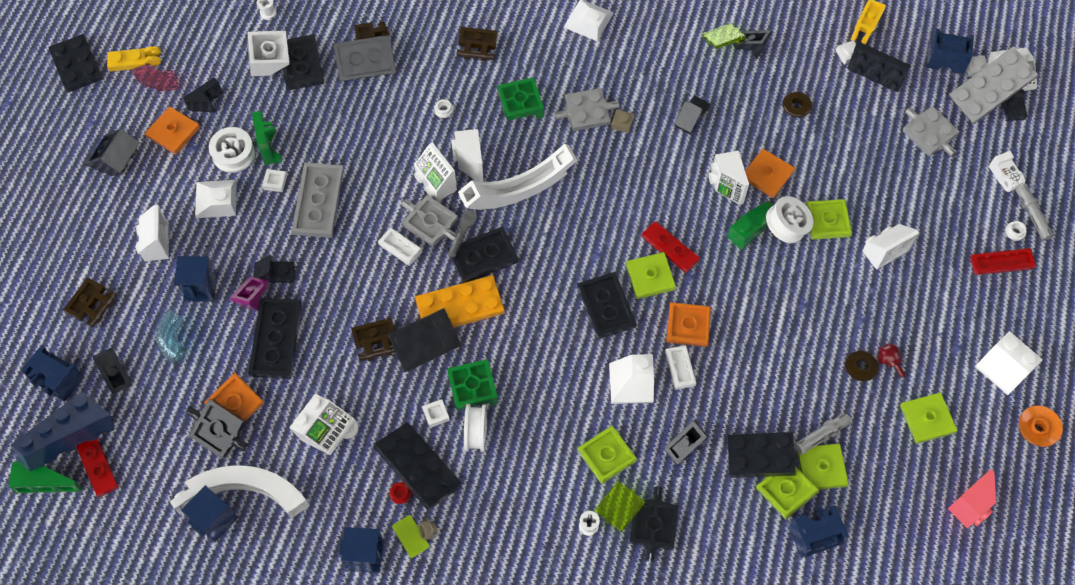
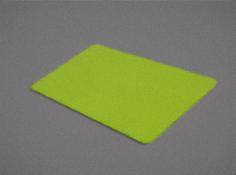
[392,515,430,558]

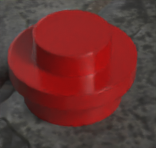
[389,482,411,504]

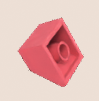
[948,469,996,528]

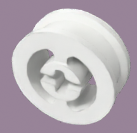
[209,127,255,173]
[766,196,813,243]
[464,404,487,452]

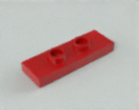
[641,221,700,273]
[970,248,1036,275]
[76,438,119,498]

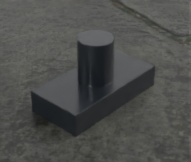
[1002,89,1028,121]

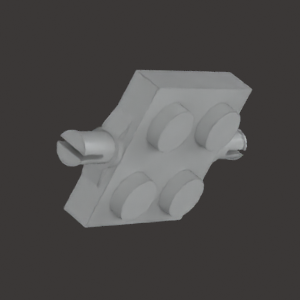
[555,88,620,131]
[903,106,959,157]
[402,195,458,247]

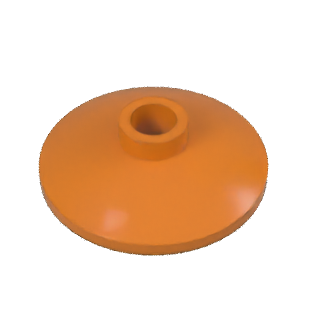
[1019,406,1063,447]

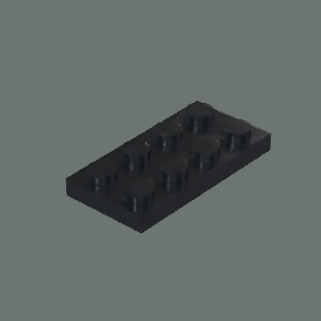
[248,298,302,379]
[373,422,462,511]

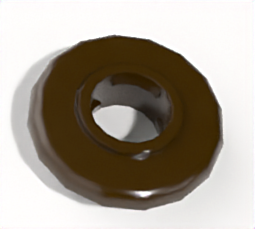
[782,92,812,118]
[845,351,878,382]

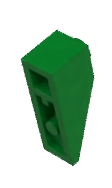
[727,200,773,250]
[8,462,82,494]

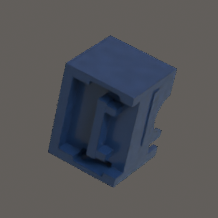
[926,28,974,74]
[174,256,218,302]
[21,345,85,402]
[181,485,238,542]
[788,505,849,559]
[339,527,384,573]

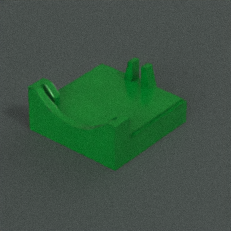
[497,77,544,121]
[252,111,282,165]
[447,359,498,410]

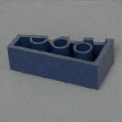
[10,392,115,472]

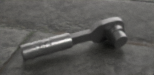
[448,210,477,257]

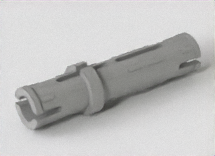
[1015,184,1054,241]
[794,413,851,455]

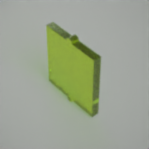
[702,23,745,49]
[594,481,646,533]

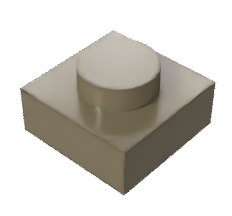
[611,109,635,133]

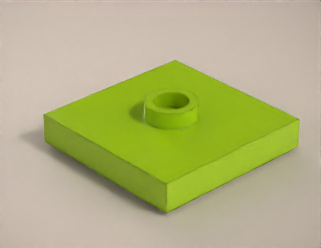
[805,199,852,240]
[625,252,676,299]
[900,392,958,444]
[577,425,637,484]
[797,444,849,490]
[756,466,819,520]

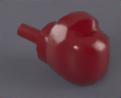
[877,343,906,378]

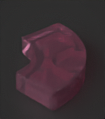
[131,63,180,91]

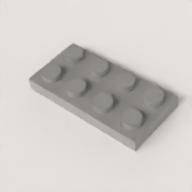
[949,46,1038,124]
[292,163,344,238]

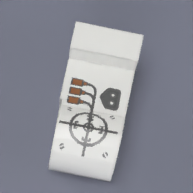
[989,151,1025,192]

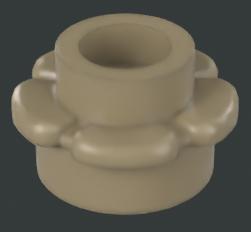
[419,519,437,540]

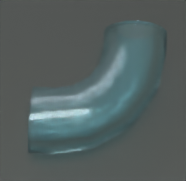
[156,309,187,365]

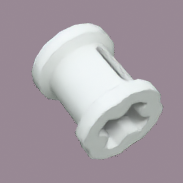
[257,0,277,20]
[579,511,600,536]

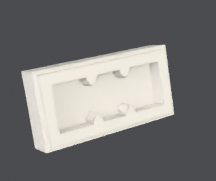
[378,228,422,266]
[665,345,696,390]

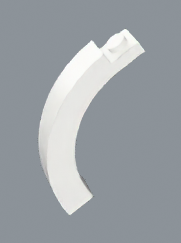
[458,144,578,210]
[170,466,309,519]

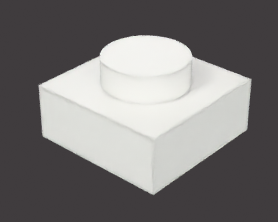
[836,40,856,65]
[967,56,987,77]
[262,169,287,192]
[422,399,450,428]

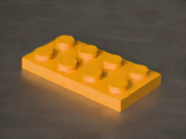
[415,275,505,328]

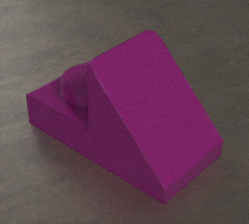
[230,276,269,311]

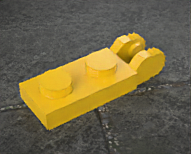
[851,0,886,44]
[107,46,161,71]

